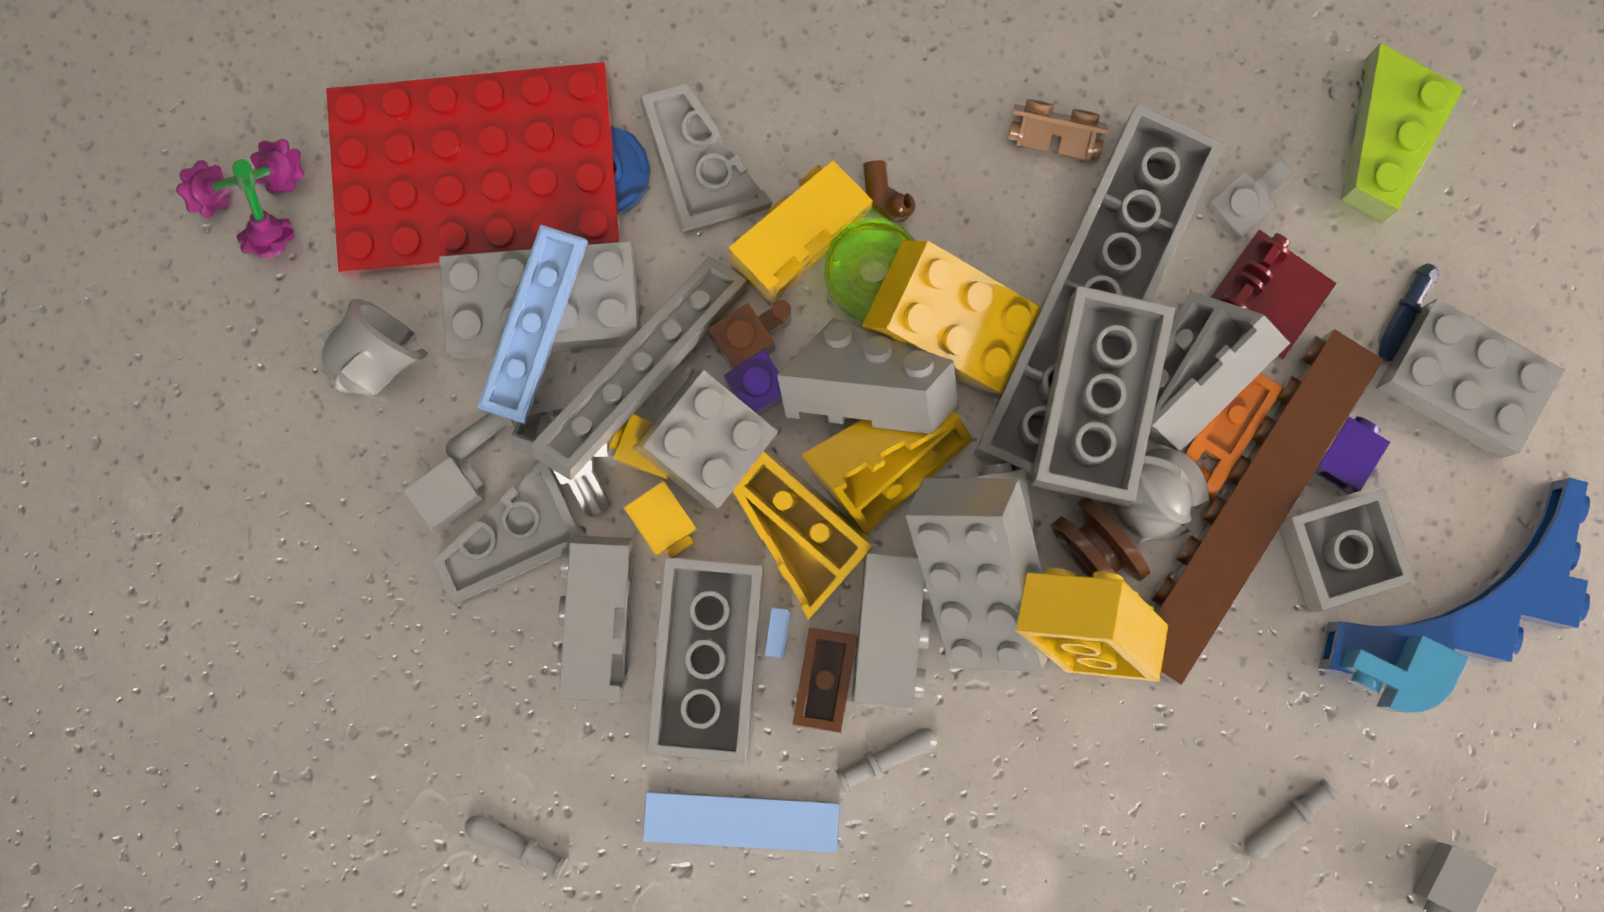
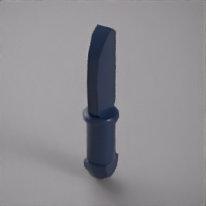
[1378,263,1439,362]

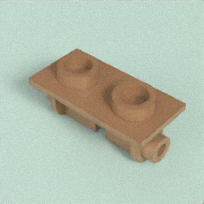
[1008,99,1108,161]

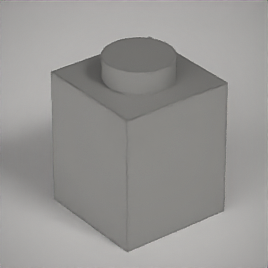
[403,457,484,533]
[1413,842,1497,912]

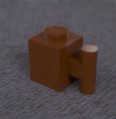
[708,300,791,370]

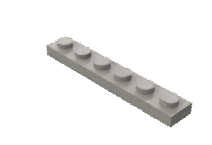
[530,256,747,481]

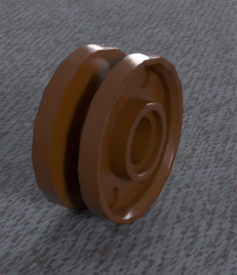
[1050,497,1151,582]

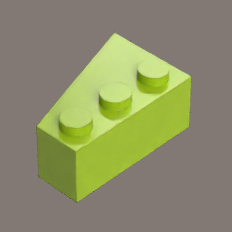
[1341,42,1465,222]

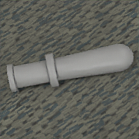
[446,396,540,460]
[835,728,938,792]
[1245,779,1339,860]
[465,815,567,880]

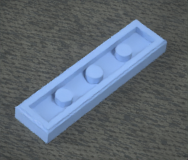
[477,224,588,425]
[643,792,839,853]

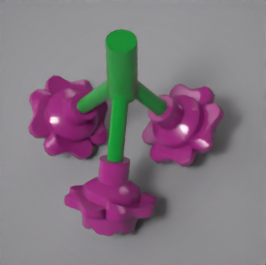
[176,139,305,259]

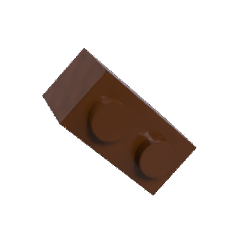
[793,627,858,733]

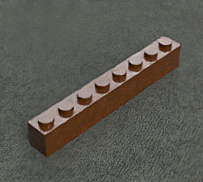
[1150,329,1384,685]

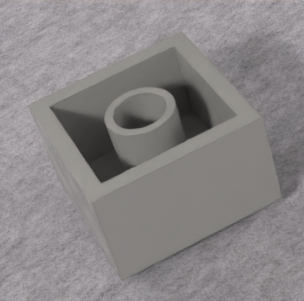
[632,370,778,508]
[1280,489,1416,612]

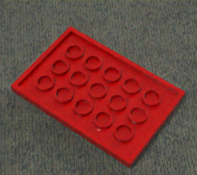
[326,62,621,275]

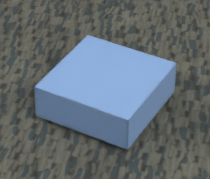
[765,607,791,658]

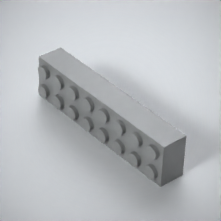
[973,103,1224,494]

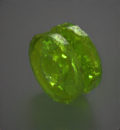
[824,219,916,323]

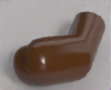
[863,160,916,223]

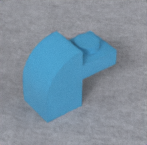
[1340,635,1468,713]

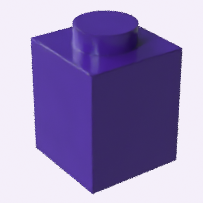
[724,349,782,416]
[1314,416,1391,495]

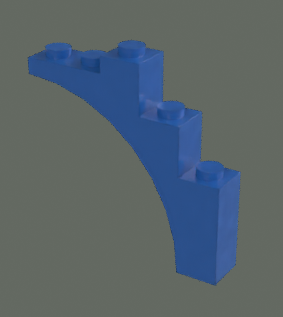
[1318,478,1590,677]

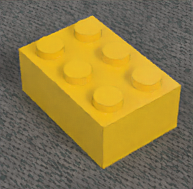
[862,241,1042,394]
[1016,568,1168,682]

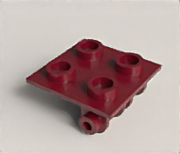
[1211,229,1337,359]

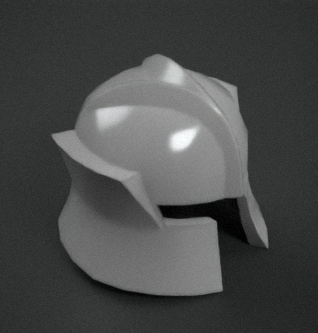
[318,299,428,396]
[1105,449,1209,544]

